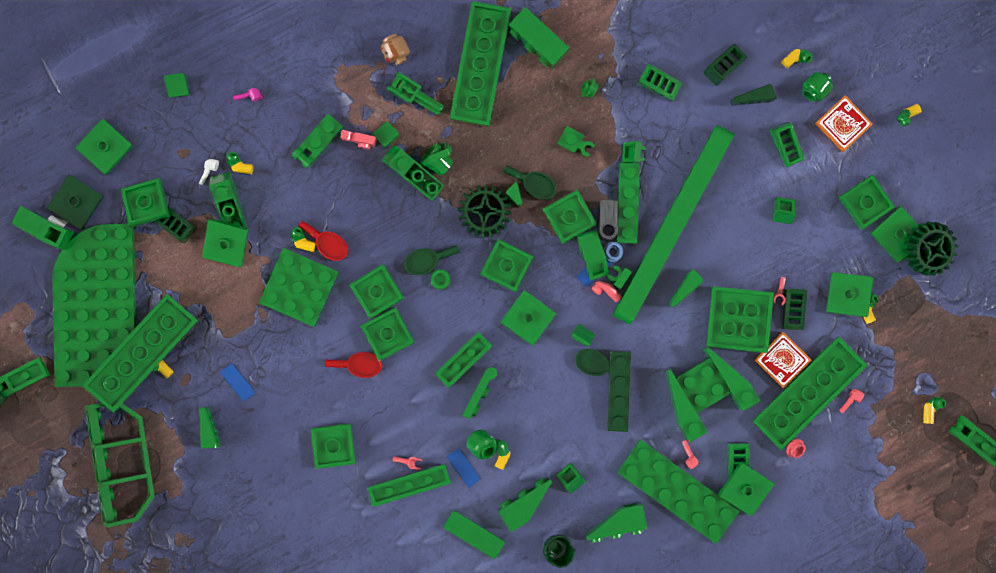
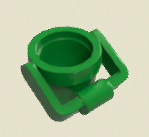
[420,142,453,176]

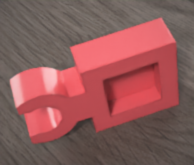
[340,130,377,149]

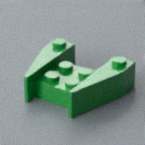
[665,347,760,443]

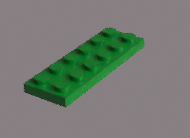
[450,1,511,127]
[82,294,198,413]
[752,336,868,451]
[617,439,740,544]

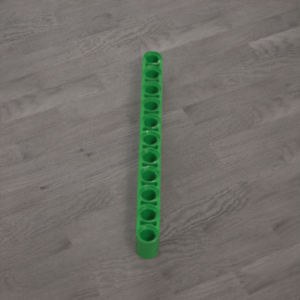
[612,124,735,325]

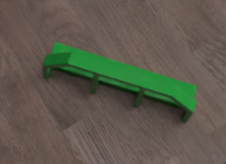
[84,403,155,528]

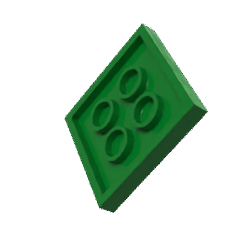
[259,248,339,327]
[706,286,774,353]

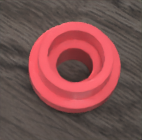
[786,439,806,458]

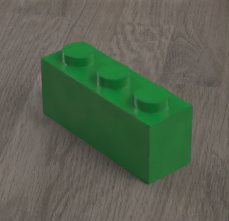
[509,7,570,69]

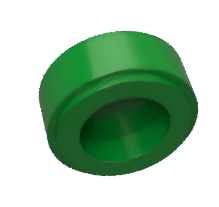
[430,269,451,290]

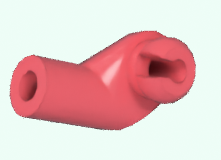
[592,281,622,302]

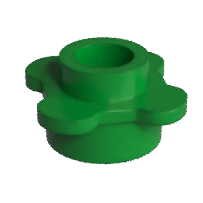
[581,78,598,98]

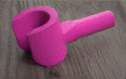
[233,88,263,102]

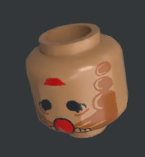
[380,34,410,66]

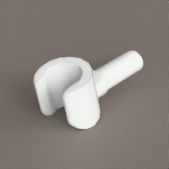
[199,159,219,185]

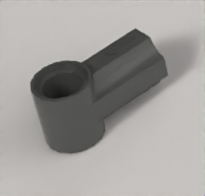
[599,200,618,242]

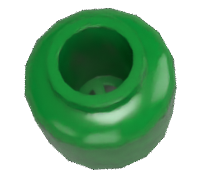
[802,72,833,102]
[467,429,497,460]

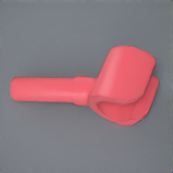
[773,277,786,305]
[839,389,864,413]
[682,440,698,469]
[393,456,422,470]

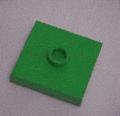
[76,118,134,175]
[838,174,895,230]
[121,178,170,228]
[542,189,597,244]
[870,206,928,263]
[202,218,249,267]
[480,239,534,293]
[349,264,404,319]
[826,272,874,318]
[501,290,557,346]
[360,307,415,362]
[310,423,356,469]
[718,461,775,517]

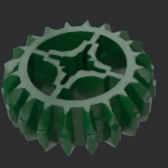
[458,184,512,239]
[902,221,959,276]

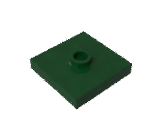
[47,174,104,230]

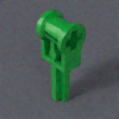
[387,72,444,115]

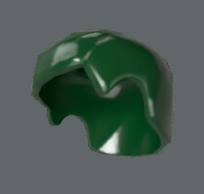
[543,534,575,568]

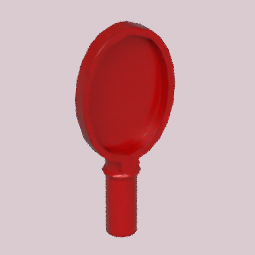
[298,220,349,261]
[325,352,382,378]

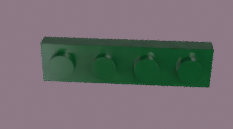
[607,350,631,432]

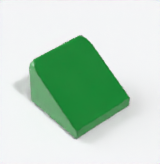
[164,73,189,98]
[372,121,400,149]
[506,181,522,208]
[773,197,796,224]
[571,324,595,347]
[556,463,586,494]

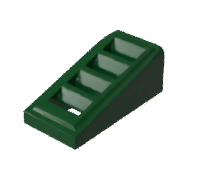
[704,43,748,86]
[730,84,777,106]
[155,206,197,244]
[783,289,807,330]

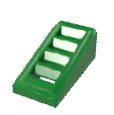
[638,64,682,101]
[769,122,805,167]
[668,269,704,308]
[200,406,221,449]
[727,442,750,478]

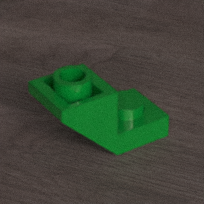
[577,230,609,280]

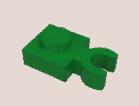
[557,126,595,157]

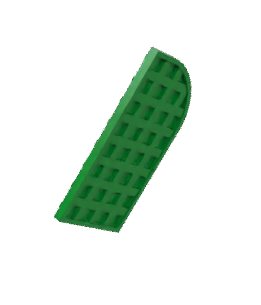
[52,224,136,387]

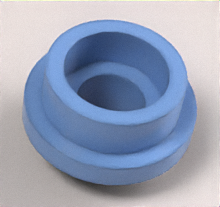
[603,242,623,262]

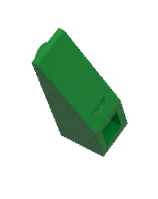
[381,145,444,201]
[209,172,247,227]
[11,205,75,250]
[498,477,552,532]
[585,502,647,543]

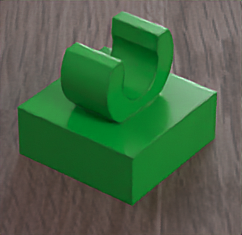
[622,141,646,163]
[608,266,632,291]

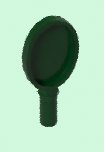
[503,165,557,200]
[404,245,460,275]
[575,349,631,376]

